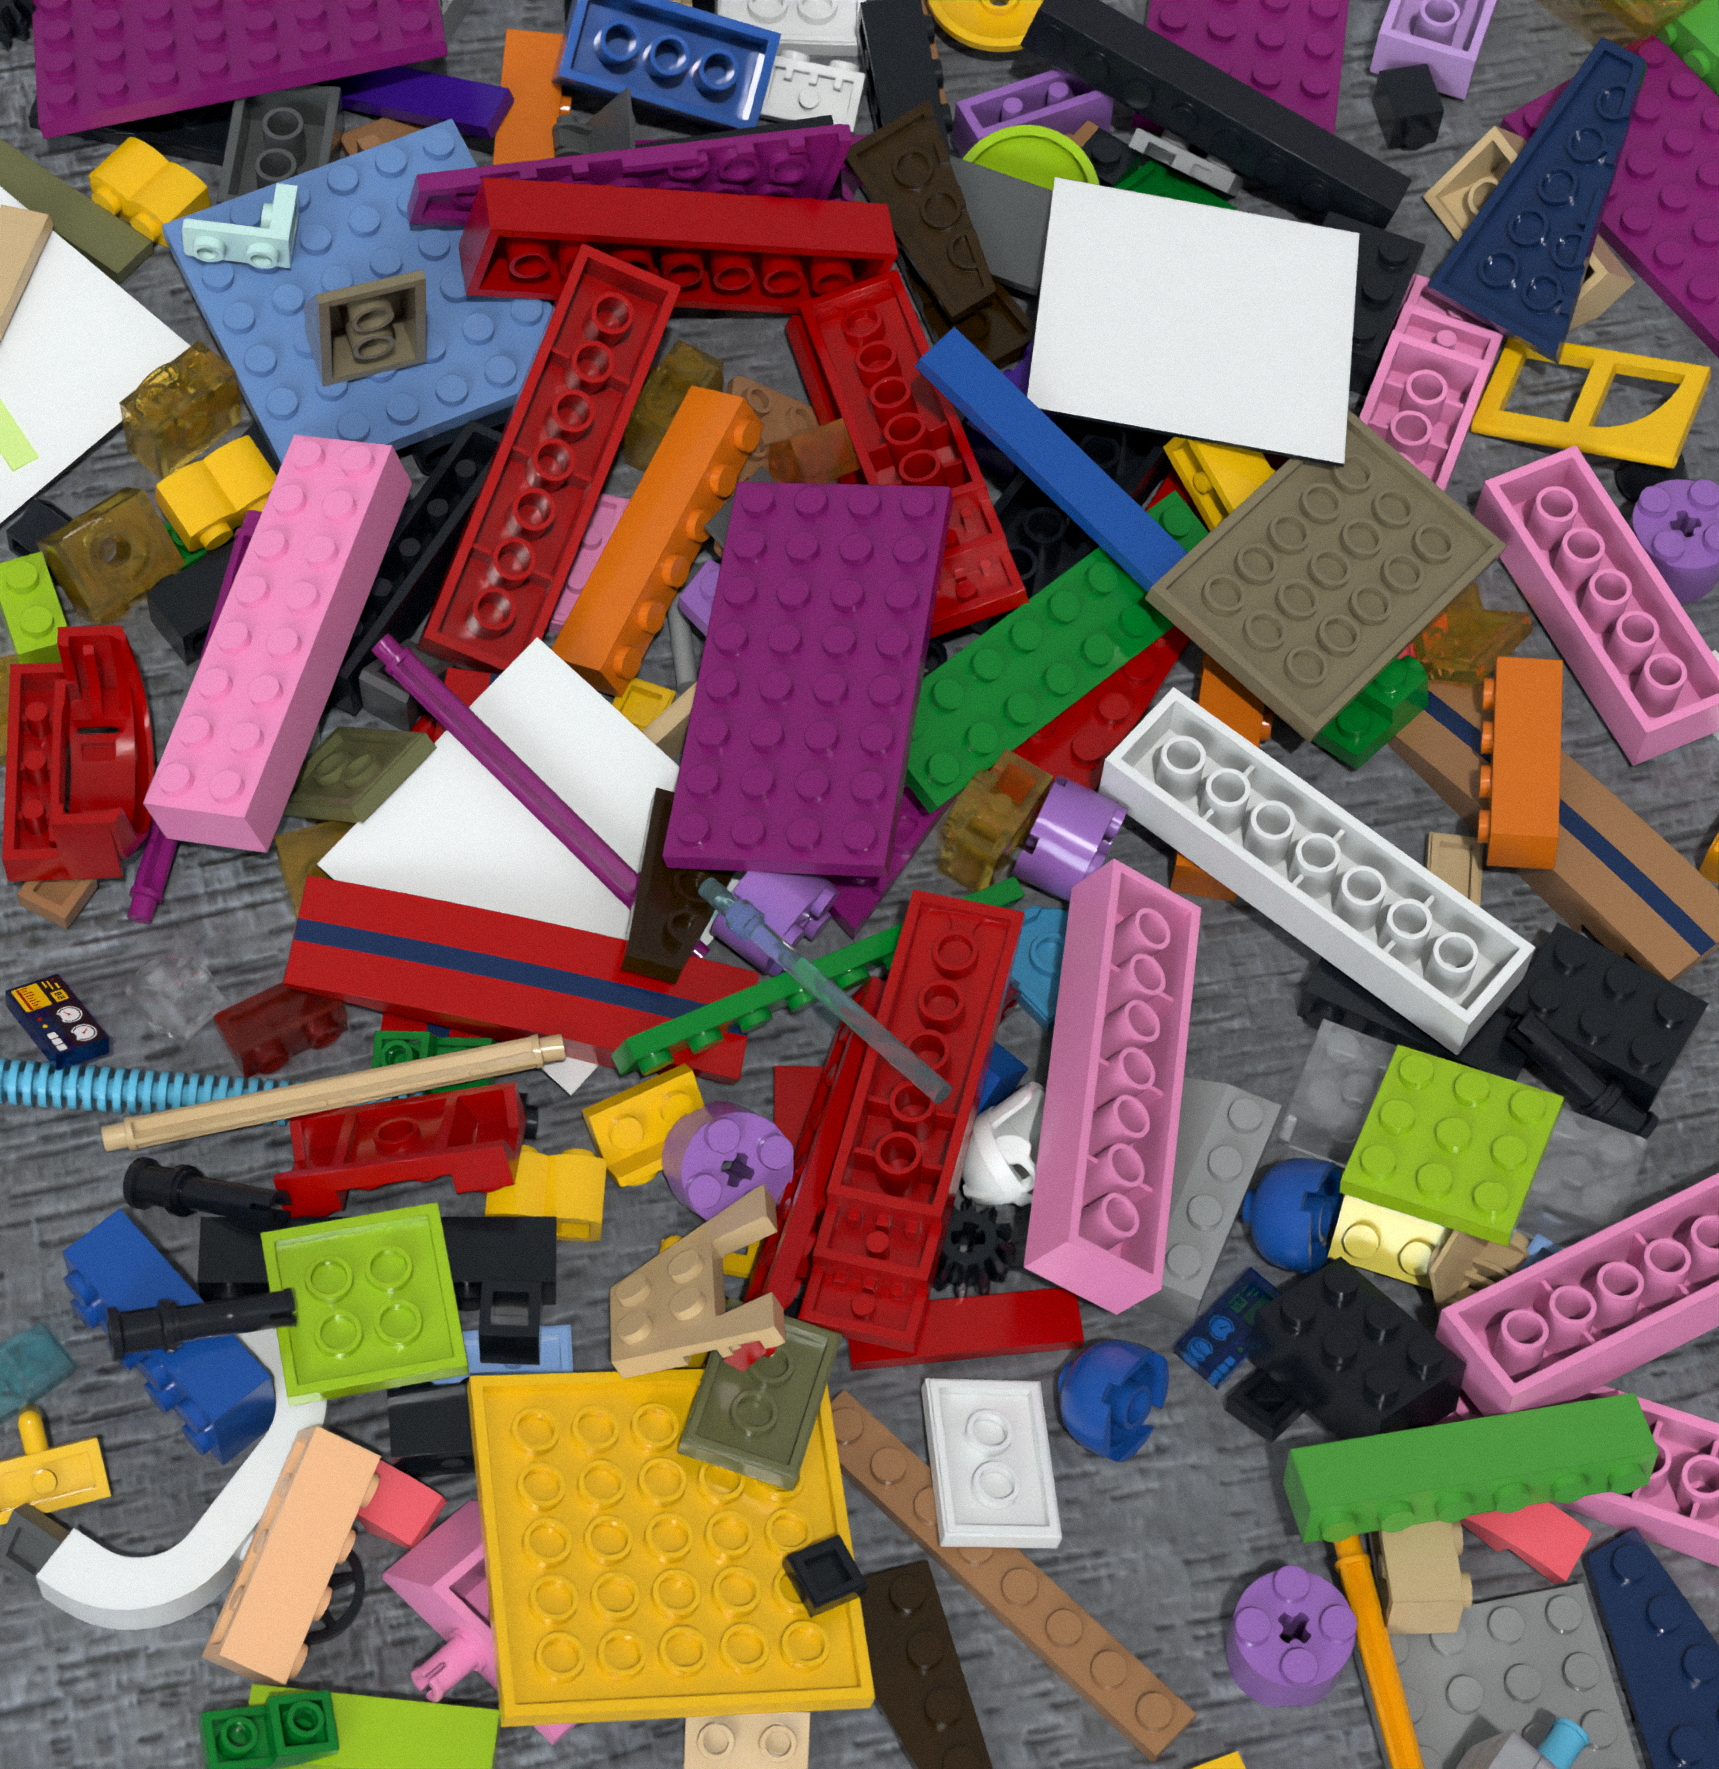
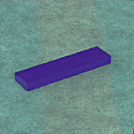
[319,66,514,139]

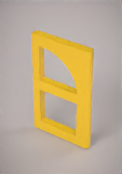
[1471,337,1711,469]

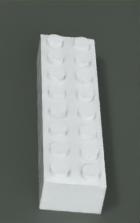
[1098,687,1536,1055]

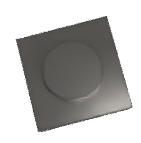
[0,1503,70,1592]

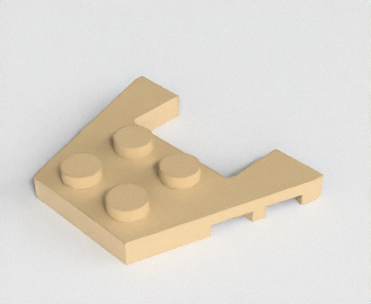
[610,1184,786,1379]

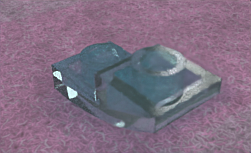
[0,1322,77,1425]

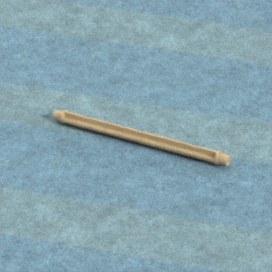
[101,1034,566,1152]

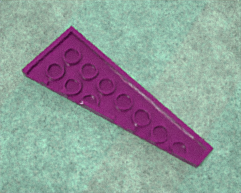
[407,124,853,226]

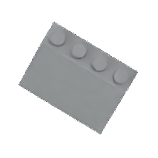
[1136,1077,1282,1327]

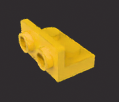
[581,1063,704,1187]

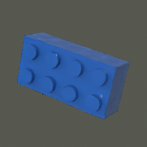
[551,0,781,132]
[62,1209,276,1466]

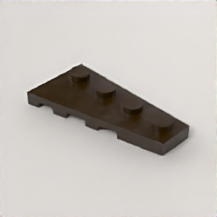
[844,99,997,324]
[896,247,1036,369]
[621,787,736,984]
[860,1560,993,1769]

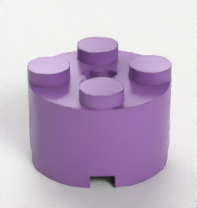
[1628,479,1719,603]
[1011,774,1128,902]
[711,871,840,977]
[662,1101,794,1221]
[1226,1565,1357,1708]

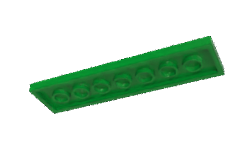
[905,490,1209,814]

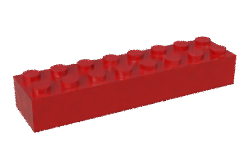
[459,177,898,314]
[415,243,682,674]

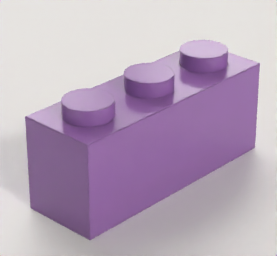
[952,68,1114,159]

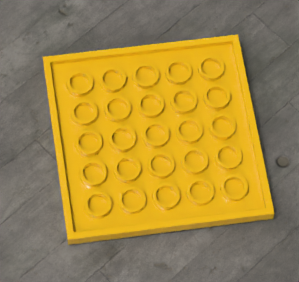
[467,1369,875,1727]

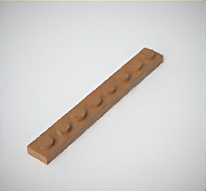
[830,1389,1197,1763]

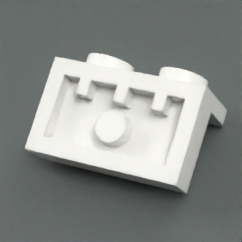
[759,50,867,135]

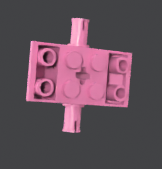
[382,1500,578,1745]

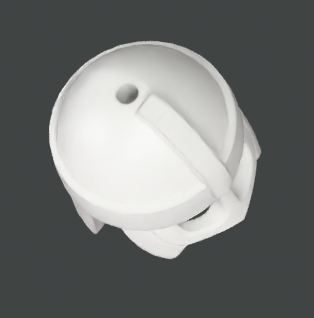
[962,1082,1046,1206]

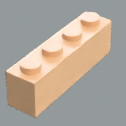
[202,1426,381,1686]

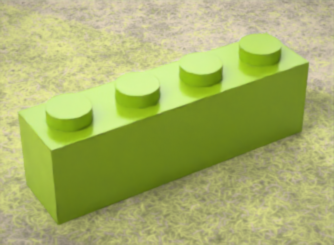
[248,1684,501,1769]

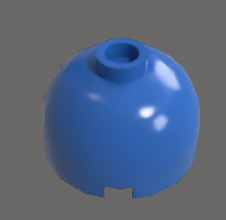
[1242,1158,1343,1275]
[1058,1340,1169,1462]

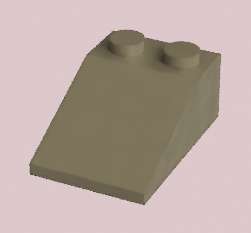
[304,269,426,387]

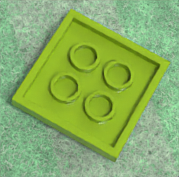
[1340,1045,1564,1247]
[260,1202,469,1407]

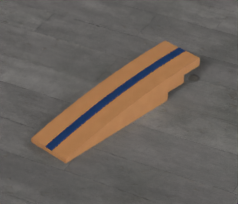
[1387,647,1719,984]

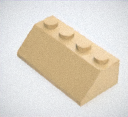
[1423,126,1635,331]

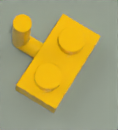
[0,1404,111,1525]

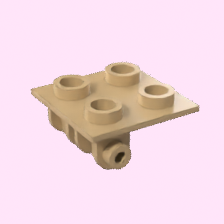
[1427,1230,1529,1319]
[684,1711,810,1769]

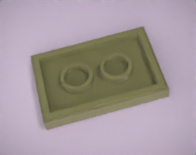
[283,726,437,824]
[677,1297,843,1491]

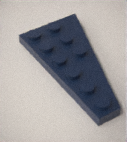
[1427,37,1647,364]
[1582,1528,1719,1769]

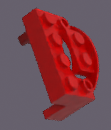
[2,625,155,882]

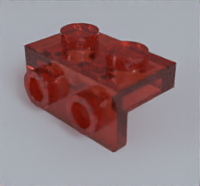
[212,982,348,1079]

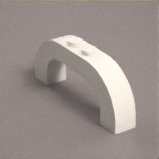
[36,1328,331,1630]

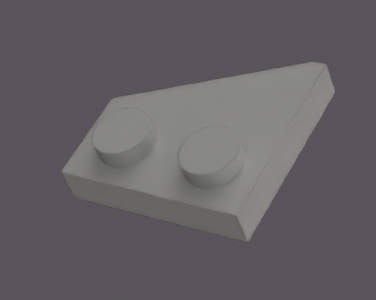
[1128,128,1245,197]

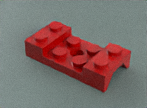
[273,1081,527,1219]

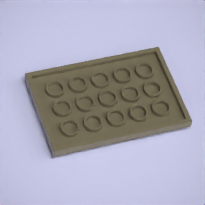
[1145,409,1507,743]

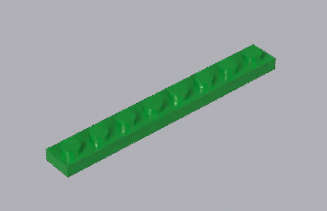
[611,876,1025,1076]

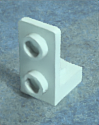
[182,183,299,269]

